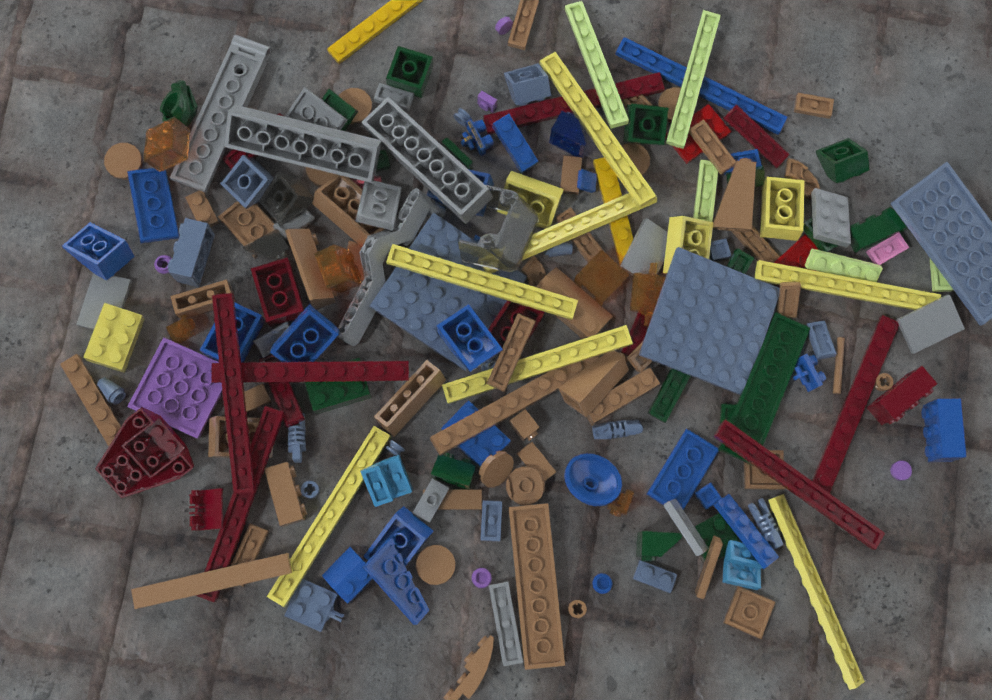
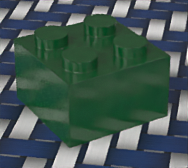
[386,46,433,98]
[623,103,669,146]

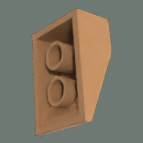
[208,416,273,458]

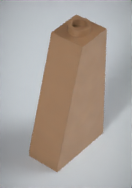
[713,158,756,232]
[558,350,629,417]

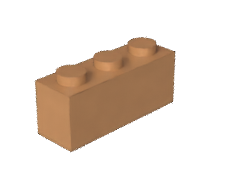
[170,280,236,319]
[265,462,307,527]

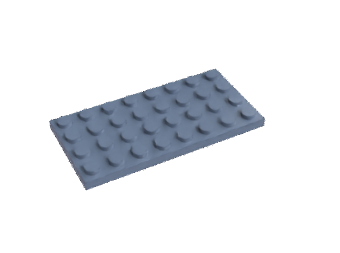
[890,162,992,325]

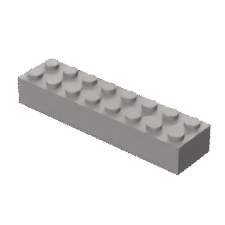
[361,97,493,224]
[224,105,382,183]

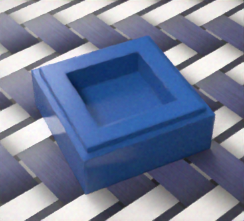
[577,169,597,193]
[694,482,722,510]

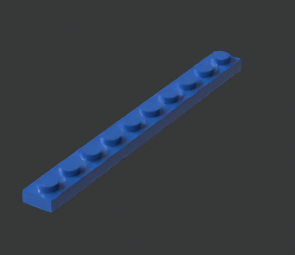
[615,37,787,135]

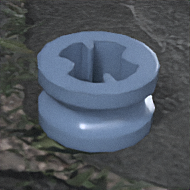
[453,108,471,127]
[386,440,405,457]
[301,481,320,499]

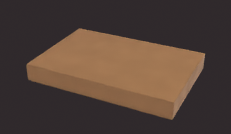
[218,201,281,259]

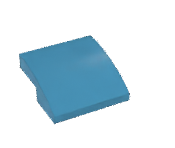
[360,455,413,507]
[723,540,762,590]

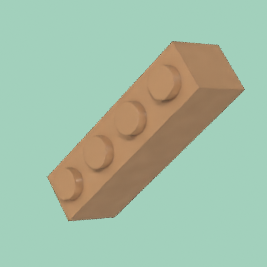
[374,360,446,437]
[586,367,660,426]

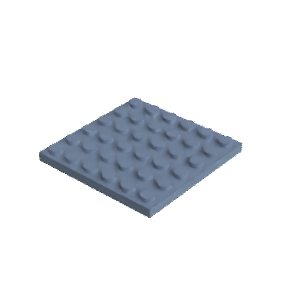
[369,212,527,371]
[639,247,780,395]

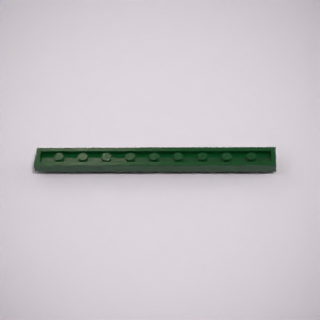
[647,248,754,423]

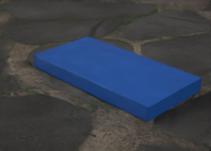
[127,167,179,243]
[646,429,719,510]

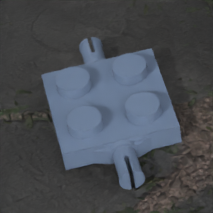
[284,579,344,632]

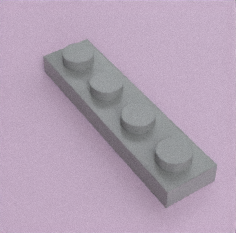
[489,582,523,666]

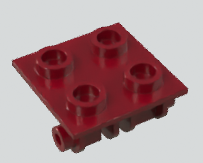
[189,488,223,531]

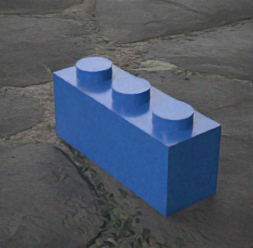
[492,114,539,174]

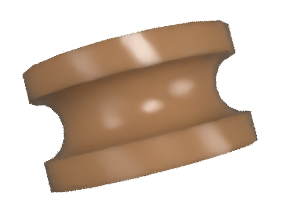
[874,373,893,392]
[568,600,587,618]

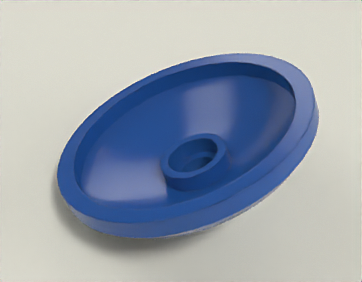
[564,453,622,506]

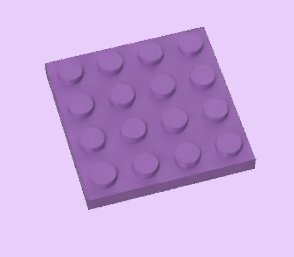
[127,337,223,439]

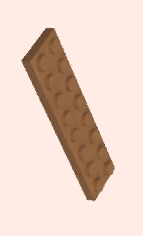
[508,503,565,670]

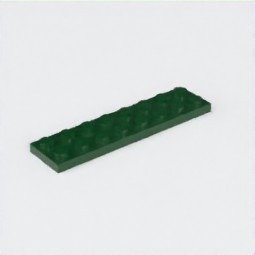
[718,312,810,466]

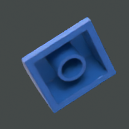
[322,547,373,604]

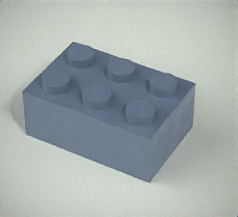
[168,218,215,287]

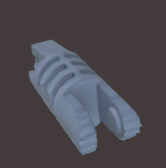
[288,413,306,463]
[592,419,643,439]
[747,498,784,549]

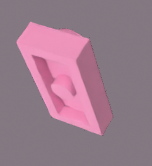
[866,232,909,265]

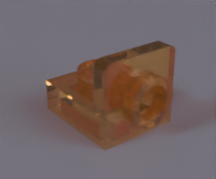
[166,314,197,344]
[606,489,634,517]

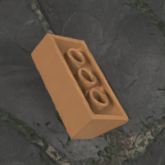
[312,174,387,247]
[285,229,337,309]
[536,267,613,339]

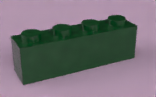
[850,207,908,254]

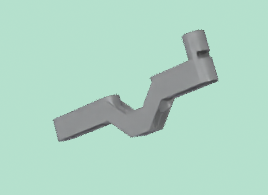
[337,189,446,346]

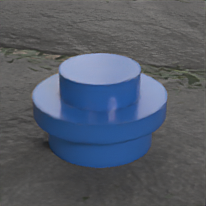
[592,573,612,594]

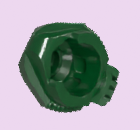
[160,80,198,131]

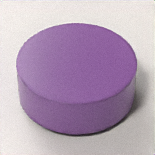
[495,17,513,35]
[890,461,912,481]
[472,568,492,588]

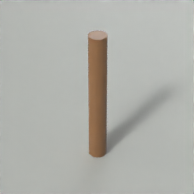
[833,337,845,394]

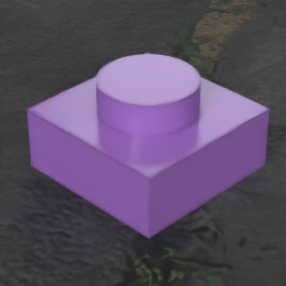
[477,90,497,113]

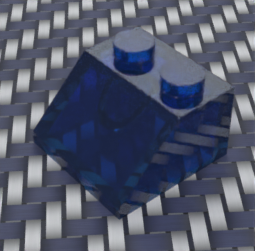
[549,111,586,157]

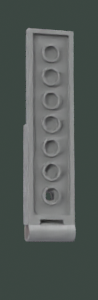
[170,35,271,193]

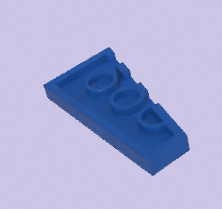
[363,538,429,625]

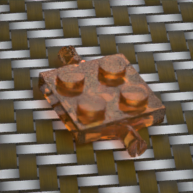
[630,263,666,327]

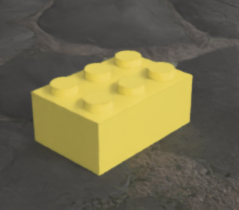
[760,177,804,241]
[83,303,145,373]

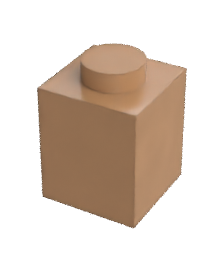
[509,409,540,441]

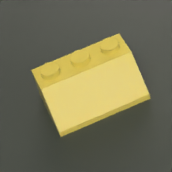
[497,171,564,229]
[663,216,713,274]

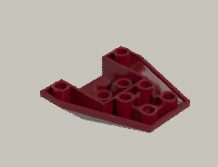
[95,407,194,498]

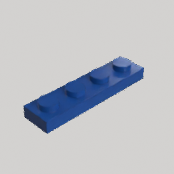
[714,494,779,569]

